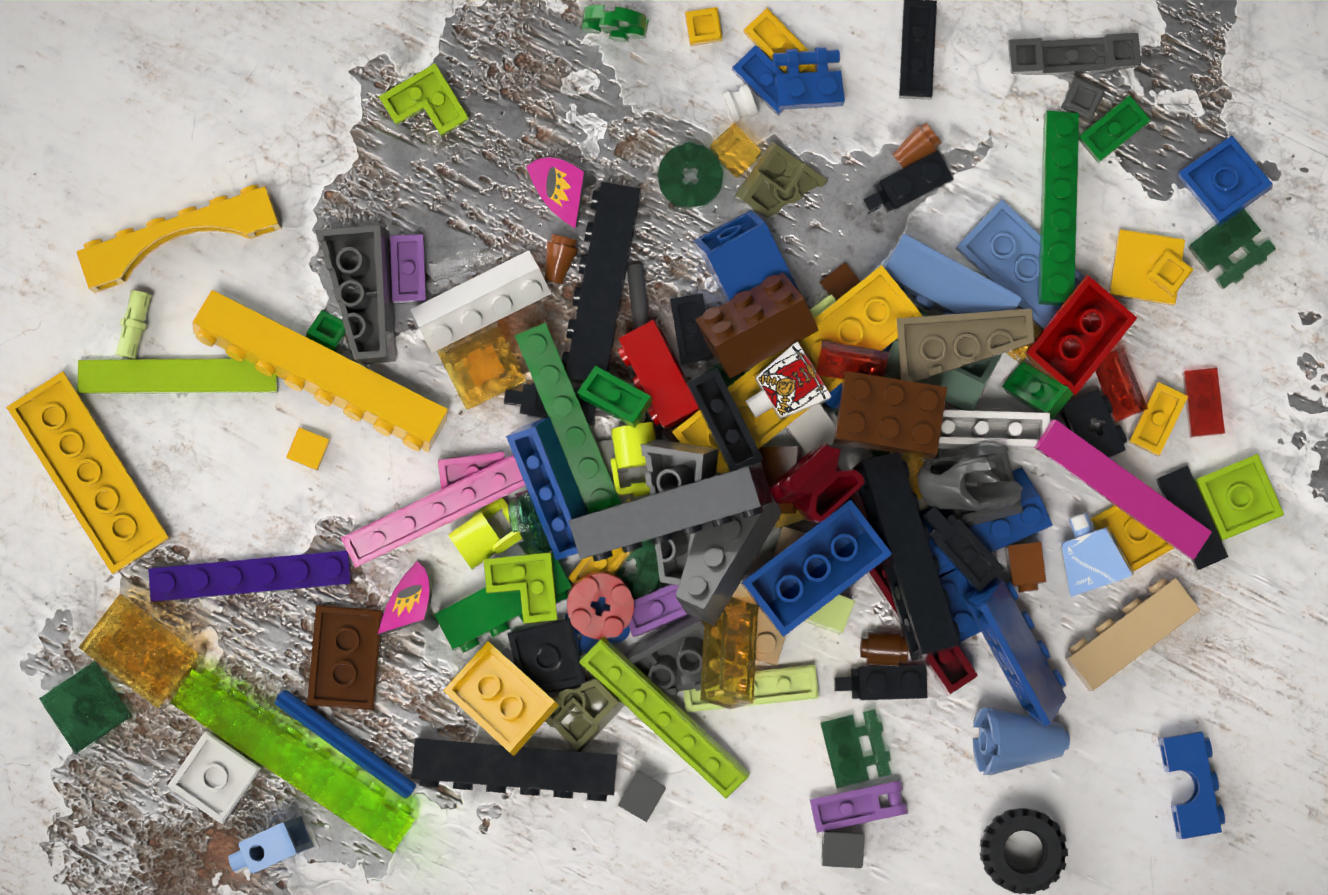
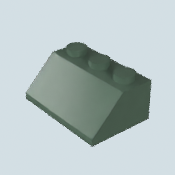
[882,307,1002,411]

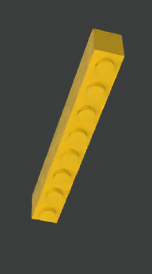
[192,290,448,453]

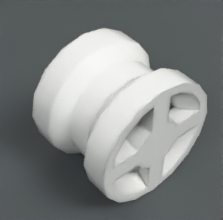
[722,84,758,124]

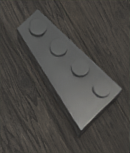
[315,225,396,364]
[641,439,719,585]

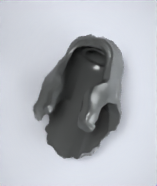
[917,442,1023,512]

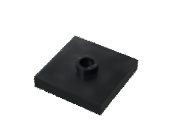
[507,618,588,693]

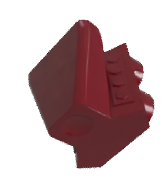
[769,442,864,523]

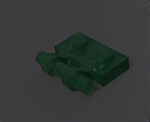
[1188,209,1276,290]
[820,709,892,788]

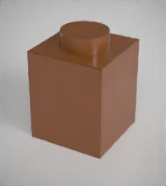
[1004,542,1046,593]

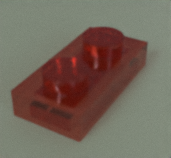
[816,340,889,379]
[1095,348,1148,422]
[1182,368,1225,438]

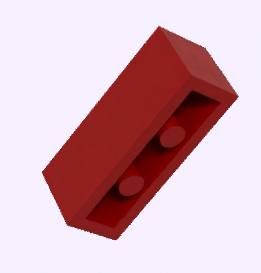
[618,320,699,430]

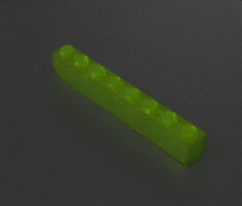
[170,668,418,854]

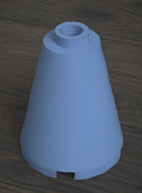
[973,707,1070,775]

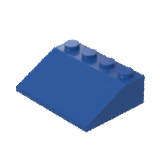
[962,577,1067,727]

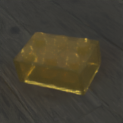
[78,594,206,709]

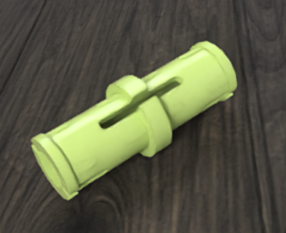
[115,290,152,359]

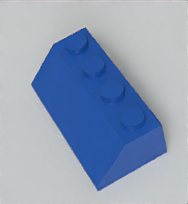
[919,467,1053,576]
[741,500,892,637]

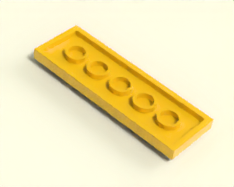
[6,371,171,575]

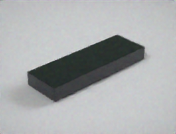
[899,0,937,100]
[1156,466,1228,571]

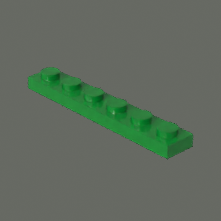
[1038,110,1079,306]
[514,322,621,513]

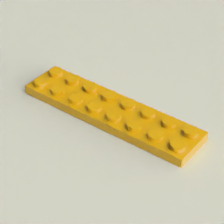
[672,265,923,474]

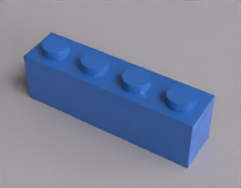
[506,417,588,561]

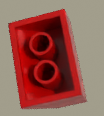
[1025,275,1137,396]

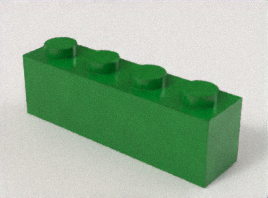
[434,552,572,653]

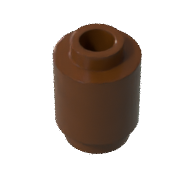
[860,631,908,666]

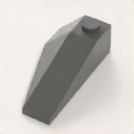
[588,615,737,696]

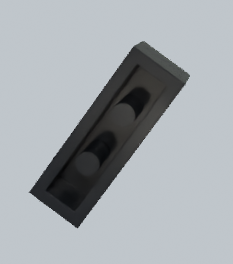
[687,368,763,471]

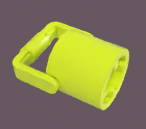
[610,422,656,497]
[448,498,526,570]

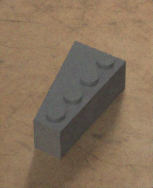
[675,471,782,626]

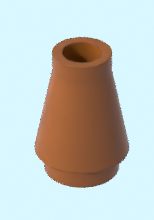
[892,123,942,168]
[544,234,578,284]

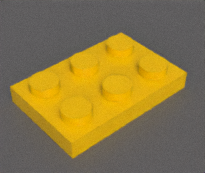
[443,641,559,756]

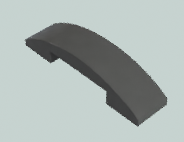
[1008,33,1141,75]

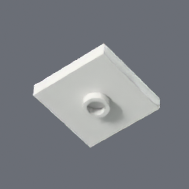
[167,731,262,824]

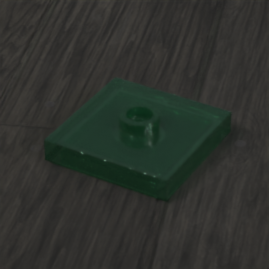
[39,661,133,754]

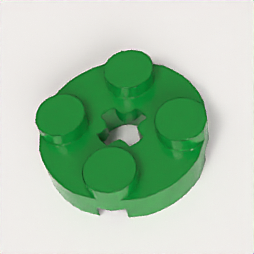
[582,5,649,42]

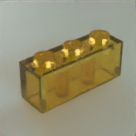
[700,597,758,709]

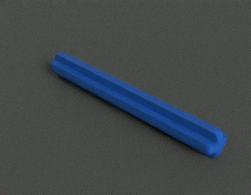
[274,690,416,799]

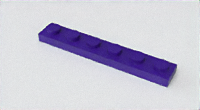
[148,550,352,602]

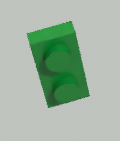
[1079,95,1151,164]
[1002,362,1073,420]
[577,365,653,428]

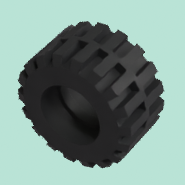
[979,808,1068,894]

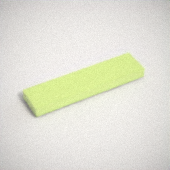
[683,665,819,713]

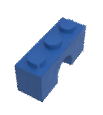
[1158,732,1225,839]

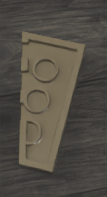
[896,309,1034,382]

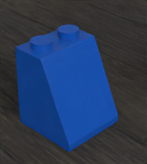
[693,210,800,302]

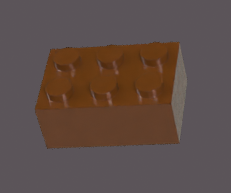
[695,272,819,378]
[833,371,947,459]

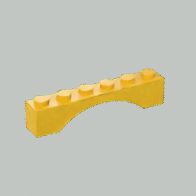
[76,185,282,293]

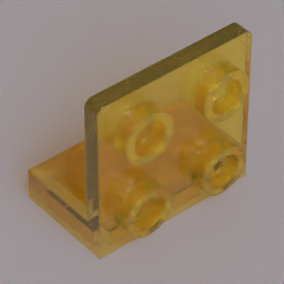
[437,322,525,410]

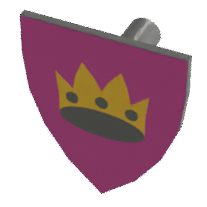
[526,156,596,228]
[378,561,439,636]

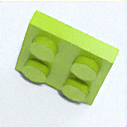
[1195,454,1284,541]

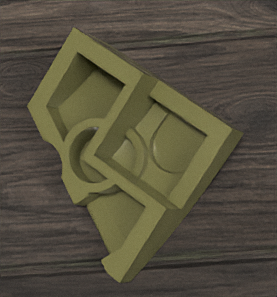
[735,142,828,218]
[545,679,625,752]

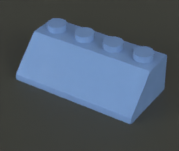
[885,234,1022,315]

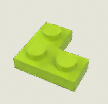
[379,63,470,138]
[483,553,558,624]

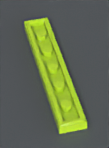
[77,359,278,394]
[579,636,750,799]

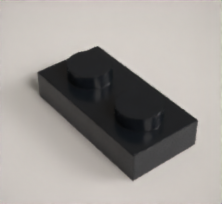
[670,293,714,365]

